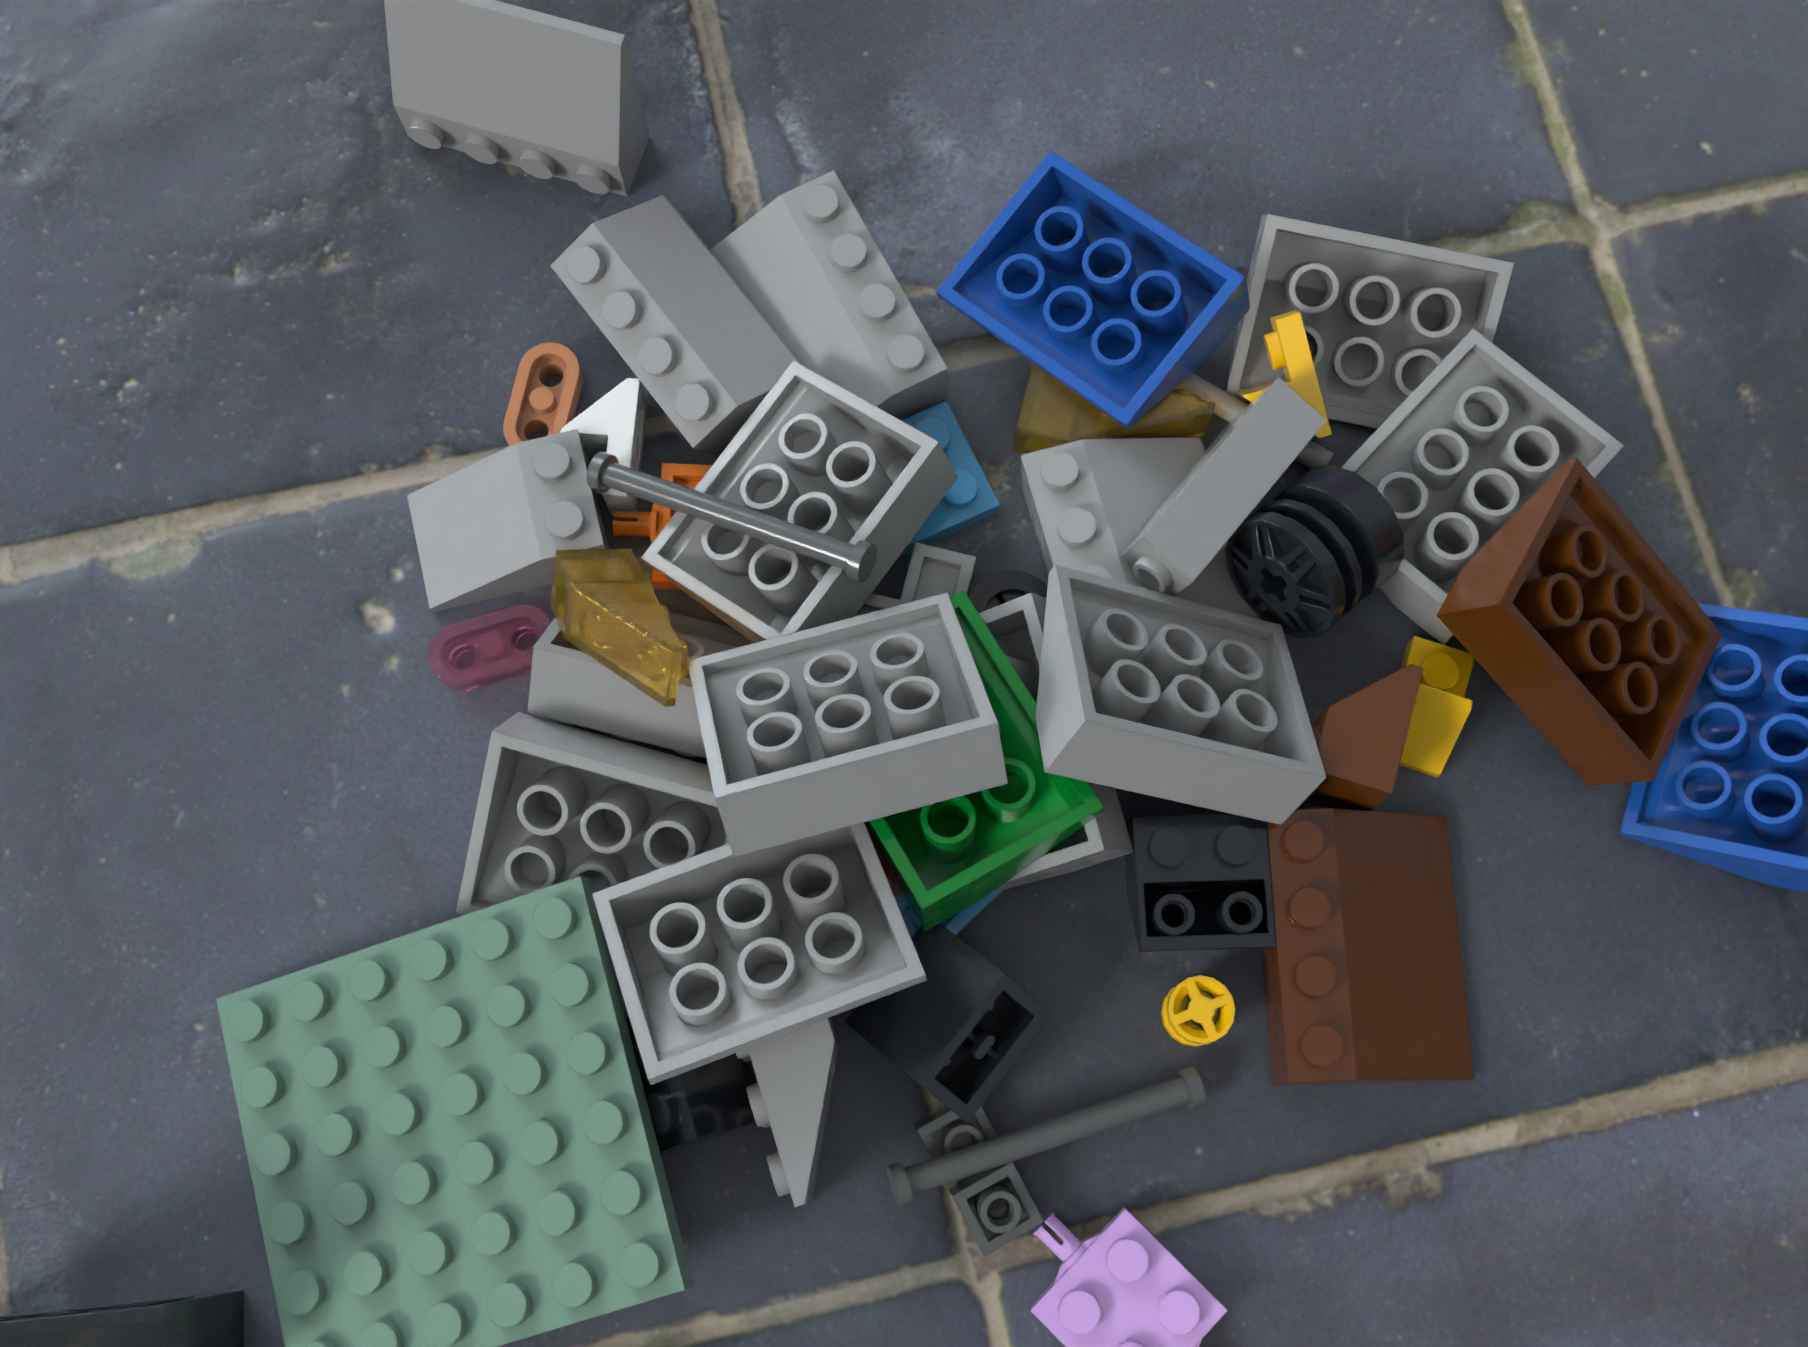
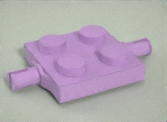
[1030,1207,1228,1347]

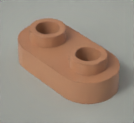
[503,342,583,446]

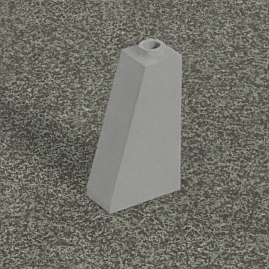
[1121,377,1327,596]

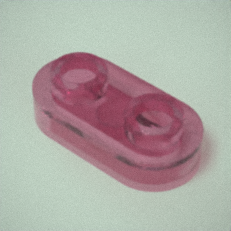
[428,605,551,691]

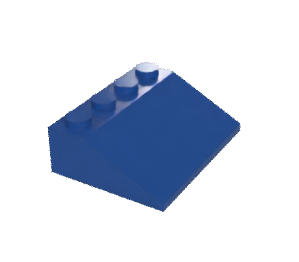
[936,150,1250,429]
[1620,603,1808,893]

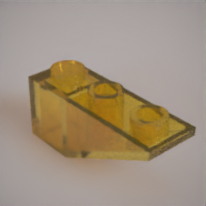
[1013,364,1215,454]
[550,548,689,707]

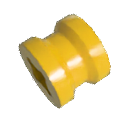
[1161,975,1236,1047]

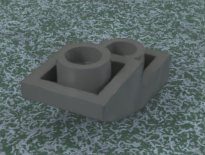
[914,1106,1044,1256]

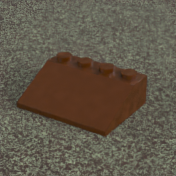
[1436,458,1722,786]
[1261,808,1474,1086]

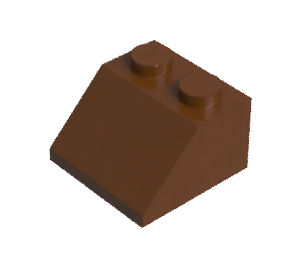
[1304,664,1424,811]

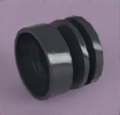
[1225,465,1405,638]

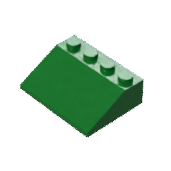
[864,590,1104,931]

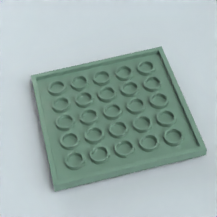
[216,876,694,1347]

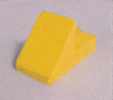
[1238,311,1332,438]
[1399,635,1475,778]

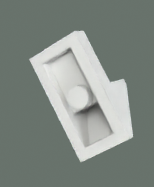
[560,378,648,515]

